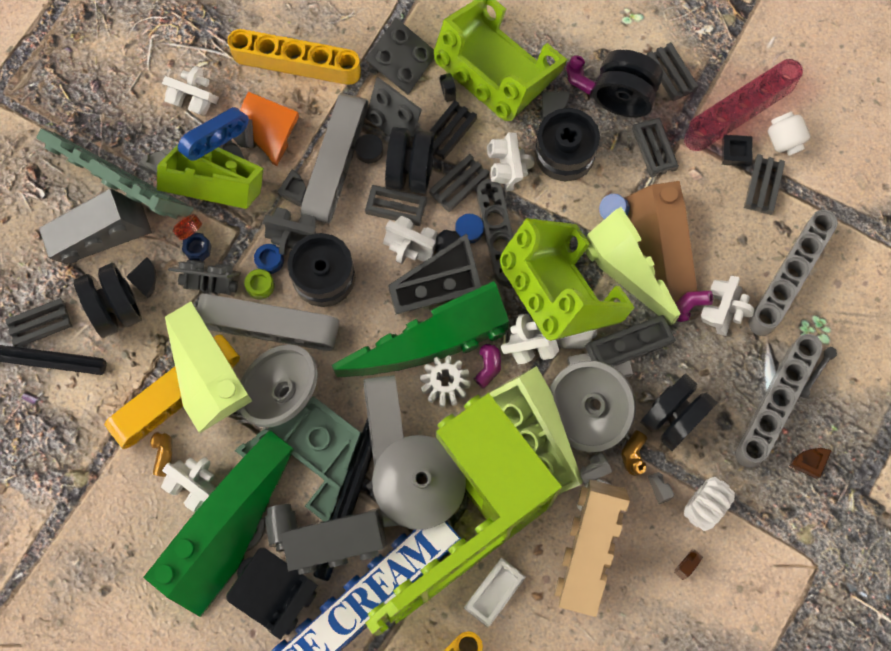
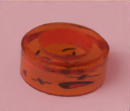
[173,214,202,240]

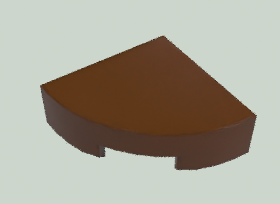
[789,448,831,479]
[674,549,703,580]

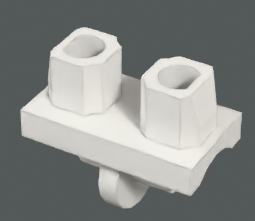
[162,66,219,116]
[487,132,535,191]
[383,216,437,264]
[701,276,755,336]
[500,314,559,364]
[161,457,216,512]

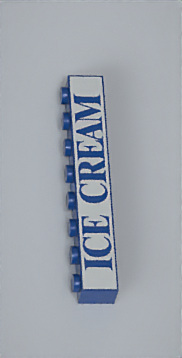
[271,521,461,651]

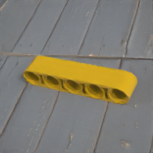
[227,29,361,85]
[104,334,240,449]

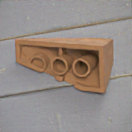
[625,181,697,303]

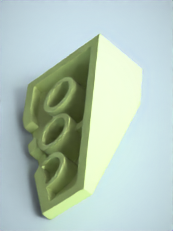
[585,207,680,325]
[165,302,252,433]
[481,366,583,494]

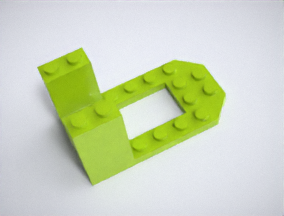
[365,393,562,637]

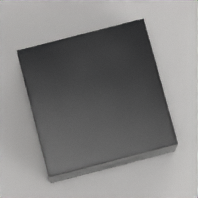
[722,134,752,167]

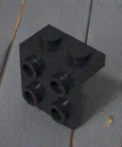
[226,548,318,640]

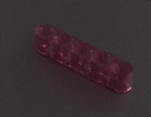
[684,59,803,151]

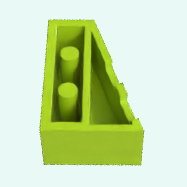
[157,145,264,209]

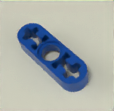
[178,107,249,161]

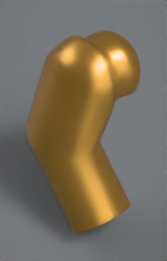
[621,430,648,476]
[150,432,172,477]

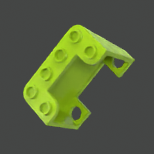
[434,0,568,121]
[500,218,635,341]

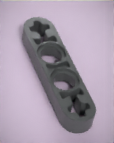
[477,179,513,286]

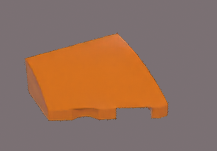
[240,92,299,166]

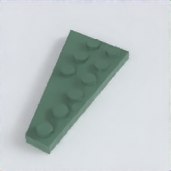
[36,128,194,219]

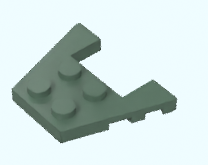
[235,396,362,522]

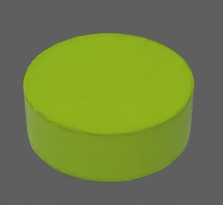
[244,269,275,300]

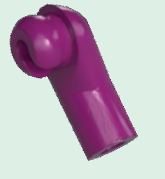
[566,55,595,95]
[675,290,714,322]
[473,344,501,389]

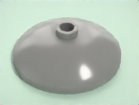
[239,344,318,427]
[550,361,636,452]
[372,435,466,530]

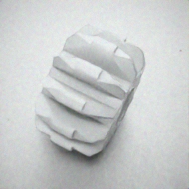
[420,355,471,407]
[684,477,735,531]

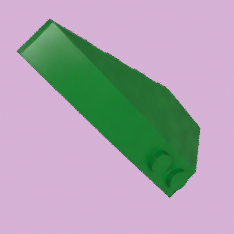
[332,281,509,378]
[143,430,294,617]

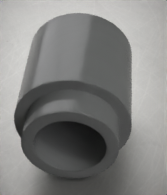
[265,504,298,552]

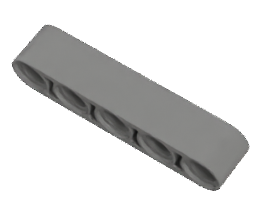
[301,93,368,224]
[748,210,838,336]
[196,294,340,351]
[735,334,823,468]
[364,375,404,527]

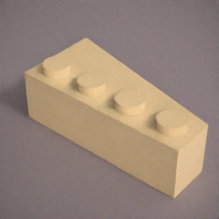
[554,479,630,617]

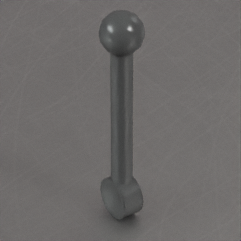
[800,347,837,398]

